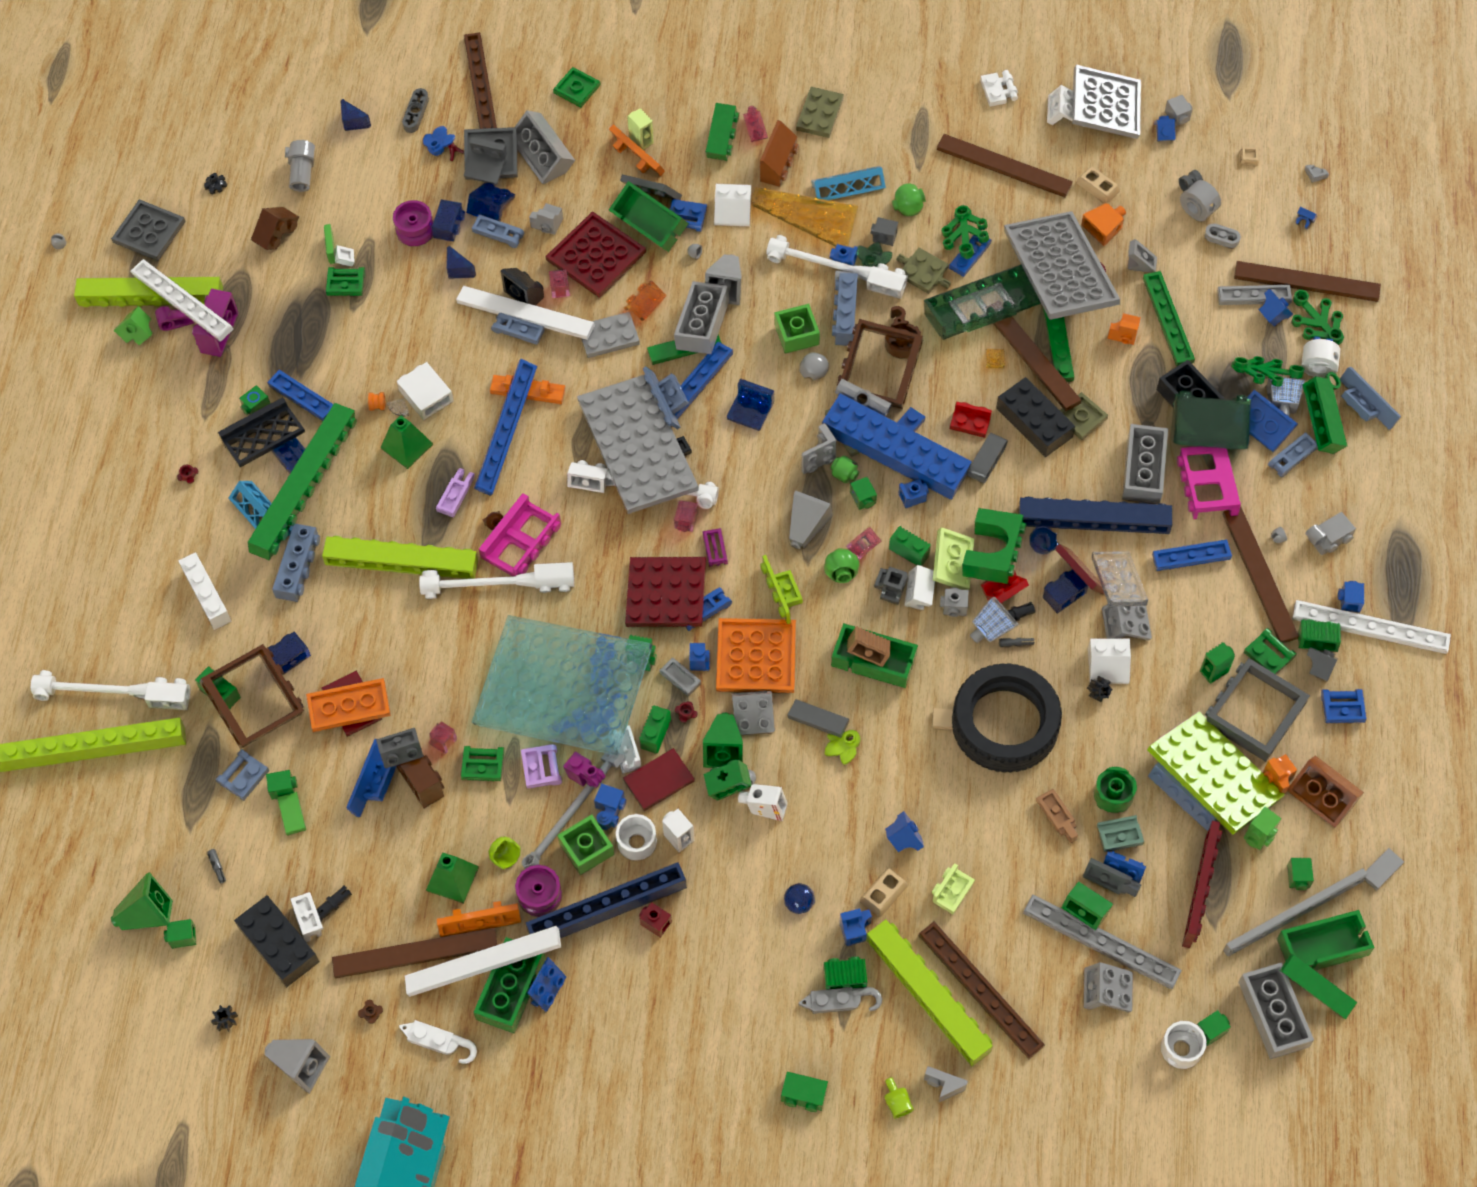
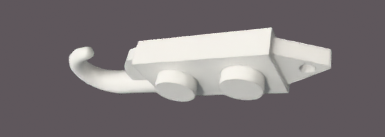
[399,1020,477,1064]

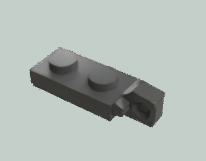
[1083,858,1141,897]

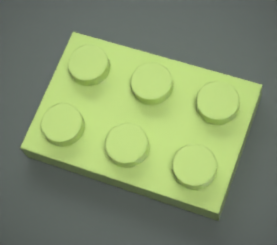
[933,527,974,590]

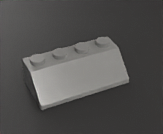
[515,110,575,184]

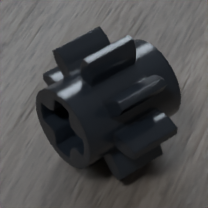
[1087,676,1113,702]
[211,1005,238,1032]

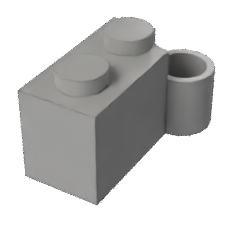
[1305,512,1356,555]

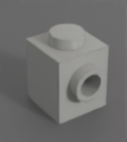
[1165,95,1193,126]

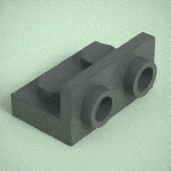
[376,727,423,768]

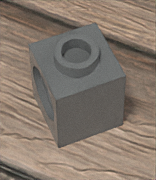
[870,217,898,246]

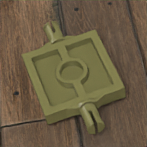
[896,247,951,294]

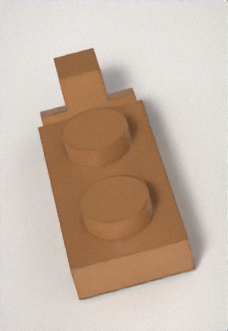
[1036,789,1078,843]

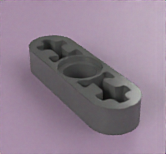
[402,88,429,133]

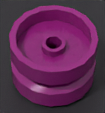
[393,200,434,246]
[515,865,562,917]

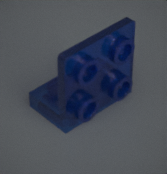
[466,183,515,222]
[727,378,774,431]

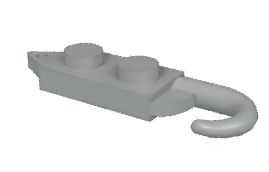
[798,987,882,1014]

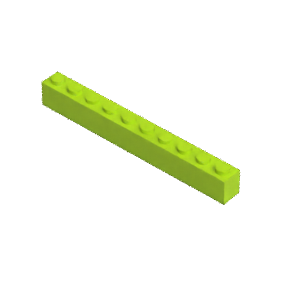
[0,718,186,772]

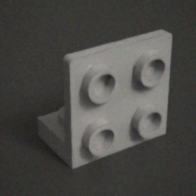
[801,423,836,474]
[1102,598,1152,640]
[732,691,775,735]
[1084,962,1133,1012]

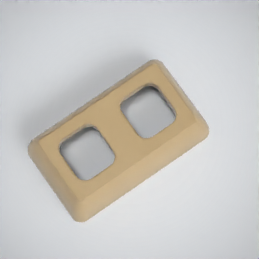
[1076,167,1120,204]
[860,868,908,917]

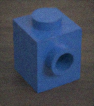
[1338,581,1364,613]

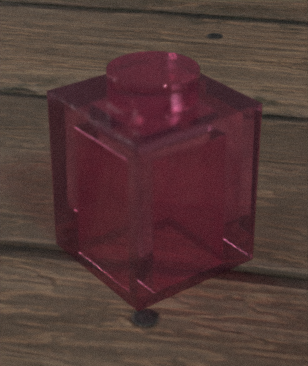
[549,269,570,298]
[674,500,698,532]

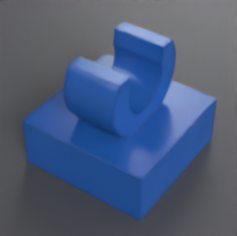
[1296,206,1317,229]

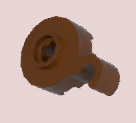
[885,306,921,359]

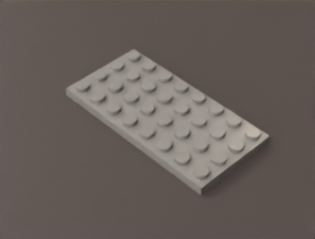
[1004,211,1120,319]
[577,375,699,514]

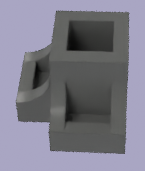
[874,566,908,605]
[1307,647,1338,681]

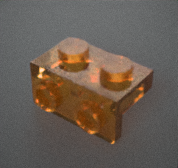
[624,280,667,321]

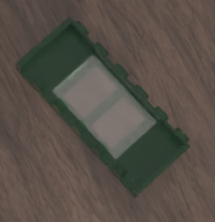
[924,265,1041,340]

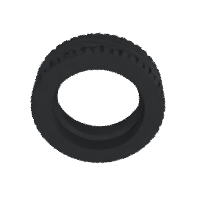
[952,663,1062,773]

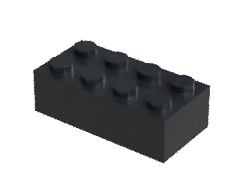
[1156,360,1236,441]
[996,377,1075,457]
[234,895,320,988]

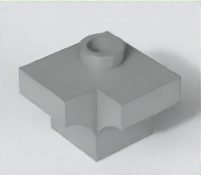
[529,203,563,235]

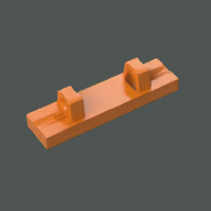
[609,124,665,176]
[490,375,566,404]
[437,901,521,937]

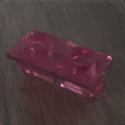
[743,106,768,142]

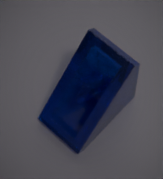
[340,99,371,131]
[446,246,476,279]

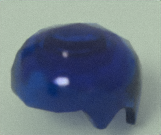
[1029,526,1059,555]
[784,883,816,914]

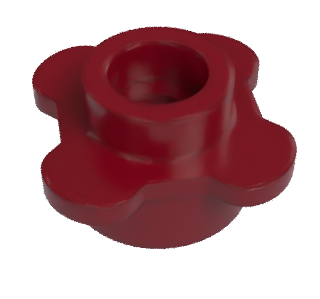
[177,464,199,484]
[675,701,698,723]

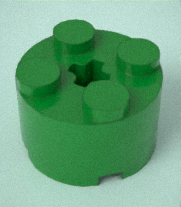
[1094,767,1137,813]

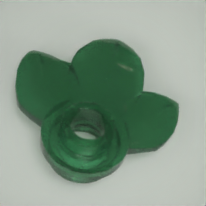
[857,242,892,267]

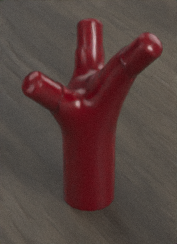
[448,142,464,162]

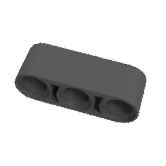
[967,433,1008,483]

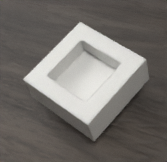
[334,245,354,267]

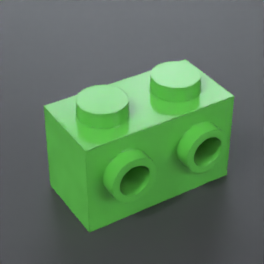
[1244,806,1282,850]

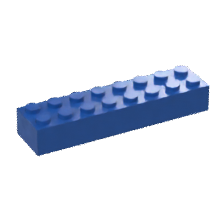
[822,393,972,500]

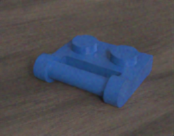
[670,199,707,232]
[1321,689,1366,723]

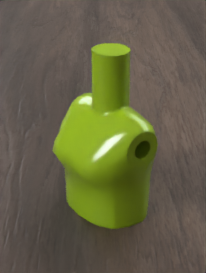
[884,1077,914,1119]

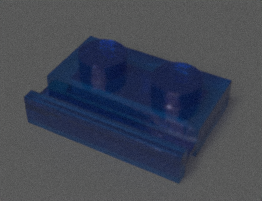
[272,438,305,474]

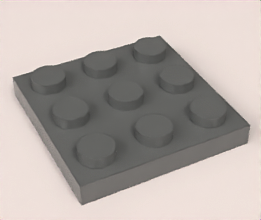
[464,127,518,180]
[111,199,186,261]

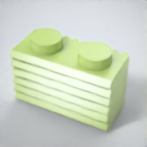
[627,109,654,150]

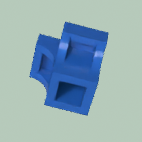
[1258,289,1293,326]
[885,811,924,852]
[839,908,872,946]

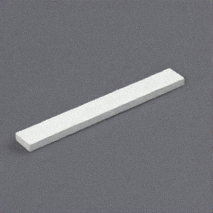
[130,259,233,342]
[456,286,595,340]
[1292,600,1451,654]
[405,926,561,997]

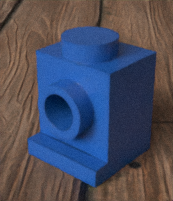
[830,244,858,266]
[898,479,929,509]
[689,643,710,671]

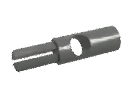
[999,638,1035,647]
[207,849,226,884]

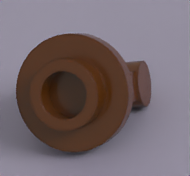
[482,511,503,530]

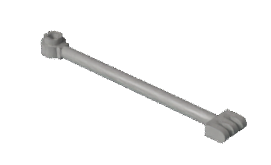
[522,750,624,869]

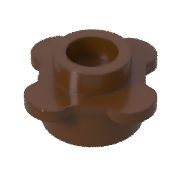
[358,1000,383,1024]

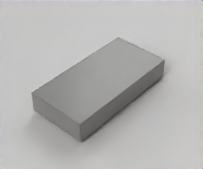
[659,657,701,696]
[1364,848,1404,891]

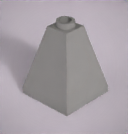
[705,254,742,305]
[789,490,833,549]
[264,1039,330,1094]

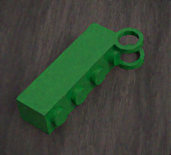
[1302,372,1347,454]

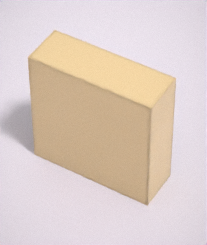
[1241,146,1259,165]
[932,708,953,730]

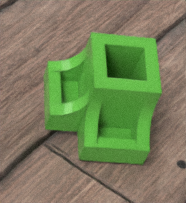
[114,306,153,345]

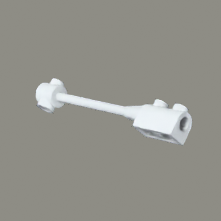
[767,235,908,299]
[567,460,719,509]
[419,562,574,599]
[31,670,190,710]

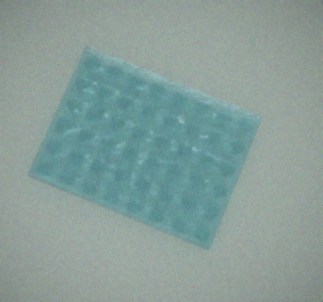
[472,615,652,755]

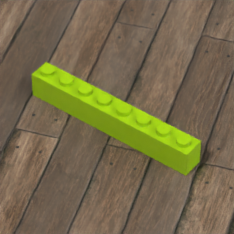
[74,277,223,307]
[322,536,478,579]
[866,919,993,1067]

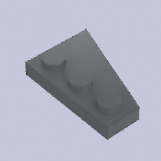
[620,174,682,200]

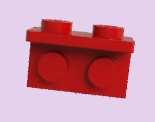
[949,402,992,438]
[981,570,1029,603]

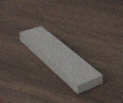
[1217,285,1292,305]

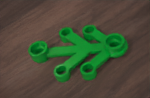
[941,205,989,259]
[1291,290,1344,345]
[1231,356,1305,387]

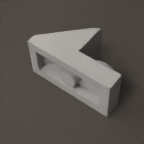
[1128,239,1157,273]
[924,1066,968,1102]

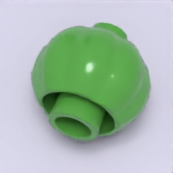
[892,183,926,216]
[824,548,860,583]

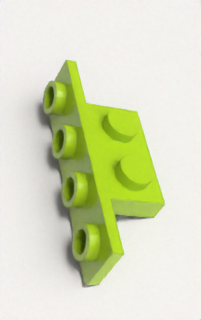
[760,555,803,624]

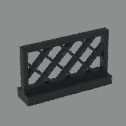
[218,397,305,467]

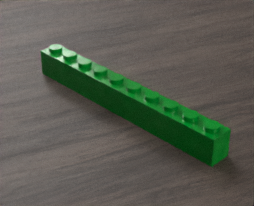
[248,403,357,561]

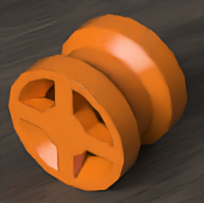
[368,392,386,411]

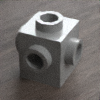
[940,588,969,617]

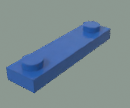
[267,370,333,421]
[1152,539,1232,571]

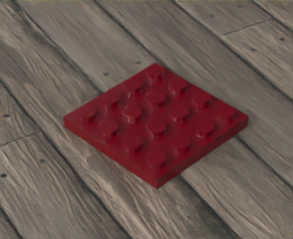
[545,211,646,298]
[625,557,706,627]

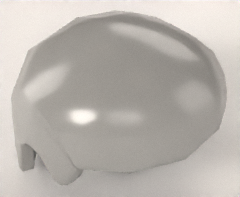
[799,353,829,380]

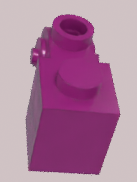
[563,751,606,788]

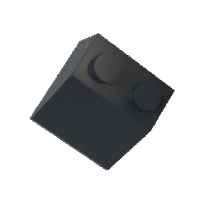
[500,268,544,306]

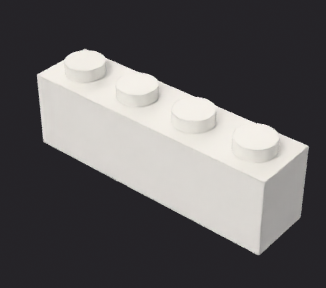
[179,552,232,630]

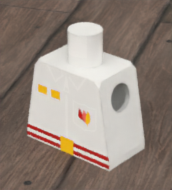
[738,784,788,821]

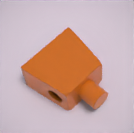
[1081,203,1126,246]

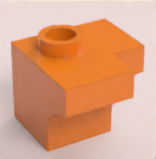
[1107,313,1141,345]
[1262,754,1297,794]

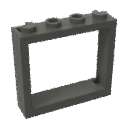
[1205,658,1310,762]

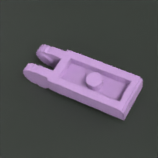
[436,468,475,518]

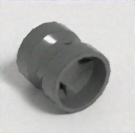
[1178,170,1203,192]

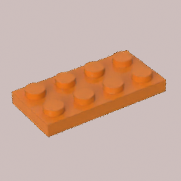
[306,678,391,732]

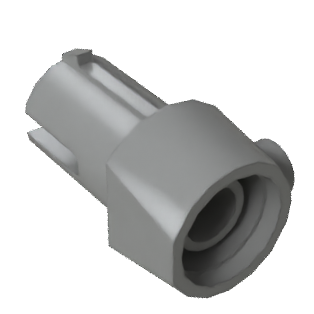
[285,140,315,192]

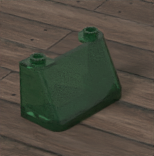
[1170,391,1251,449]

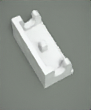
[905,565,935,610]
[612,725,641,774]
[290,892,323,942]

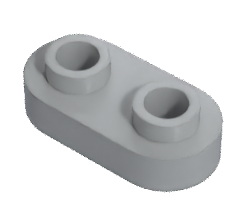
[1205,224,1241,248]

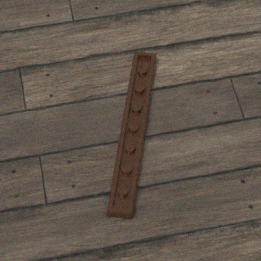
[464,32,497,129]
[937,134,1073,198]
[1234,261,1381,302]
[984,301,1081,412]
[1222,507,1299,643]
[918,921,1045,1059]
[332,928,498,979]

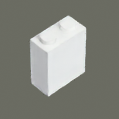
[397,362,454,420]

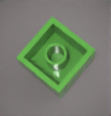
[774,304,820,354]
[557,815,614,875]

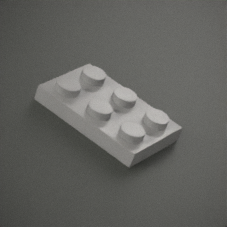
[581,312,640,358]

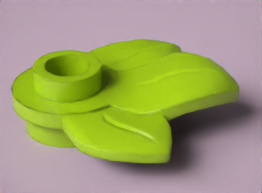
[825,730,861,765]

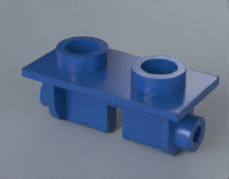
[1103,851,1146,883]

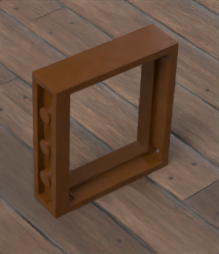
[837,319,924,409]
[200,644,304,749]

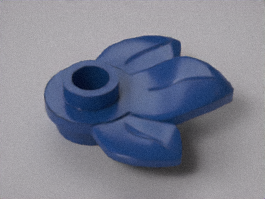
[423,126,455,156]

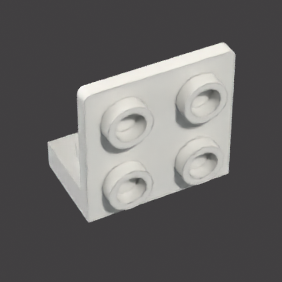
[1047,85,1084,127]

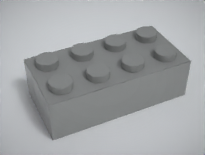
[674,281,729,354]
[1122,424,1168,504]
[1238,962,1314,1059]

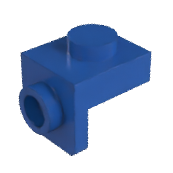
[1154,116,1176,141]

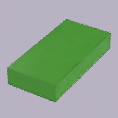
[324,224,335,264]
[277,792,306,836]

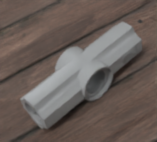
[835,379,892,417]

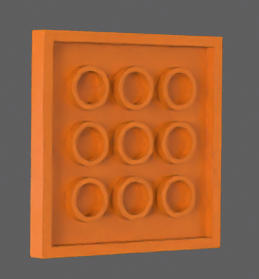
[716,618,796,693]

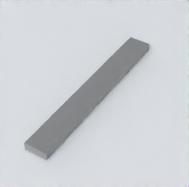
[1223,868,1367,956]
[1023,895,1182,990]

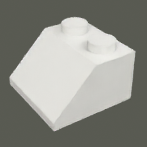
[714,184,751,226]
[1088,639,1131,684]

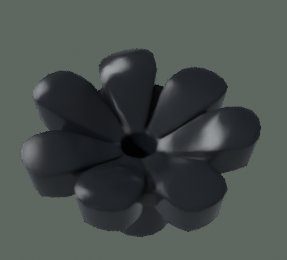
[204,173,227,194]

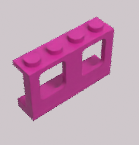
[1177,444,1241,520]
[479,493,561,577]

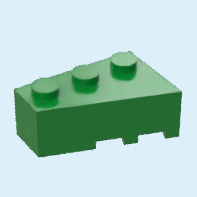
[705,103,740,161]

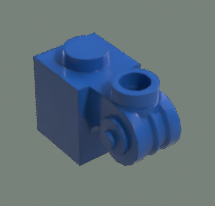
[594,783,627,830]

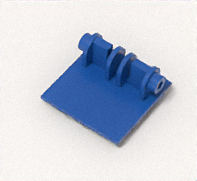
[528,957,566,1012]

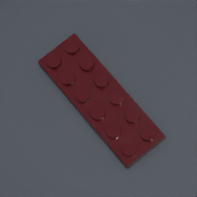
[1182,820,1222,948]

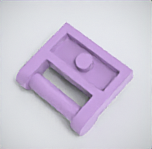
[521,744,562,789]

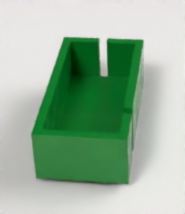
[609,181,689,253]
[831,623,918,689]
[1277,910,1375,970]

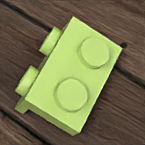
[932,863,975,914]

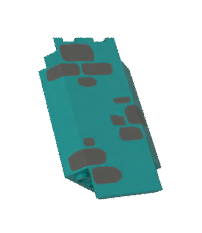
[355,1096,450,1187]

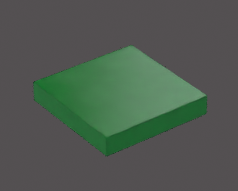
[553,67,601,108]

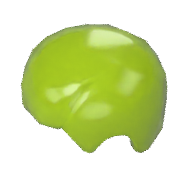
[488,836,521,869]

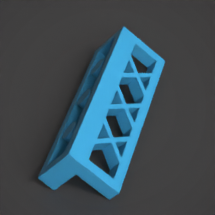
[811,166,886,202]
[228,481,293,536]

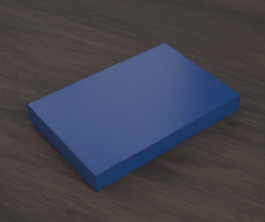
[1233,390,1298,453]

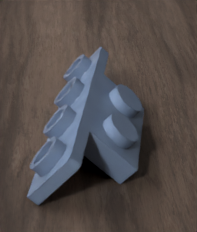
[643,366,689,430]
[1340,367,1401,429]

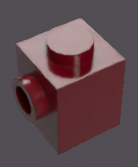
[639,902,672,938]

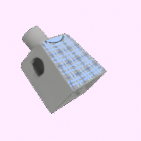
[1266,377,1305,416]
[970,597,1019,643]

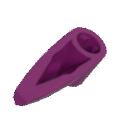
[155,307,195,331]

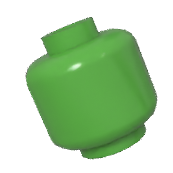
[830,456,859,483]

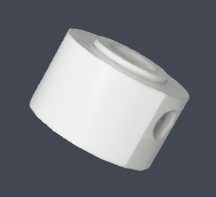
[1301,339,1340,378]
[616,814,657,861]
[1161,1021,1206,1069]

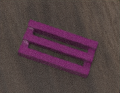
[702,528,728,567]

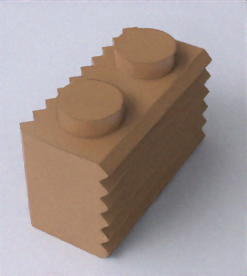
[847,626,890,667]

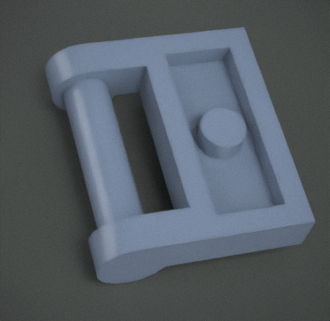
[215,749,269,801]

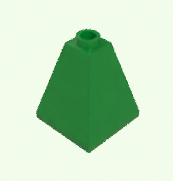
[381,415,433,469]
[703,712,743,768]
[426,852,479,904]
[111,872,173,930]

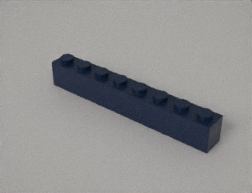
[1018,496,1172,534]
[526,862,687,939]

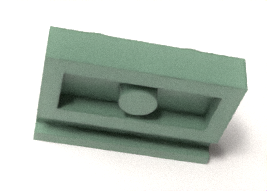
[1097,815,1144,852]

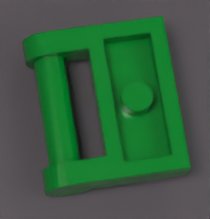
[326,267,365,296]
[1243,628,1297,674]
[461,746,504,781]

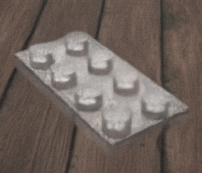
[1091,551,1148,607]

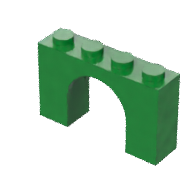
[962,508,1026,584]

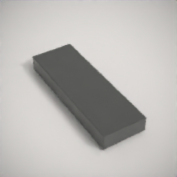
[787,699,849,738]

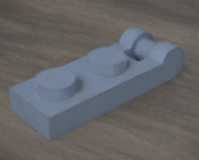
[472,215,524,248]
[491,313,545,345]
[1268,432,1318,478]

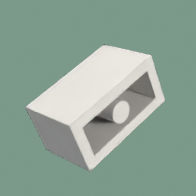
[662,809,695,852]

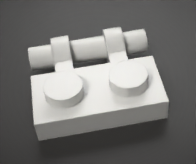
[980,70,1018,107]

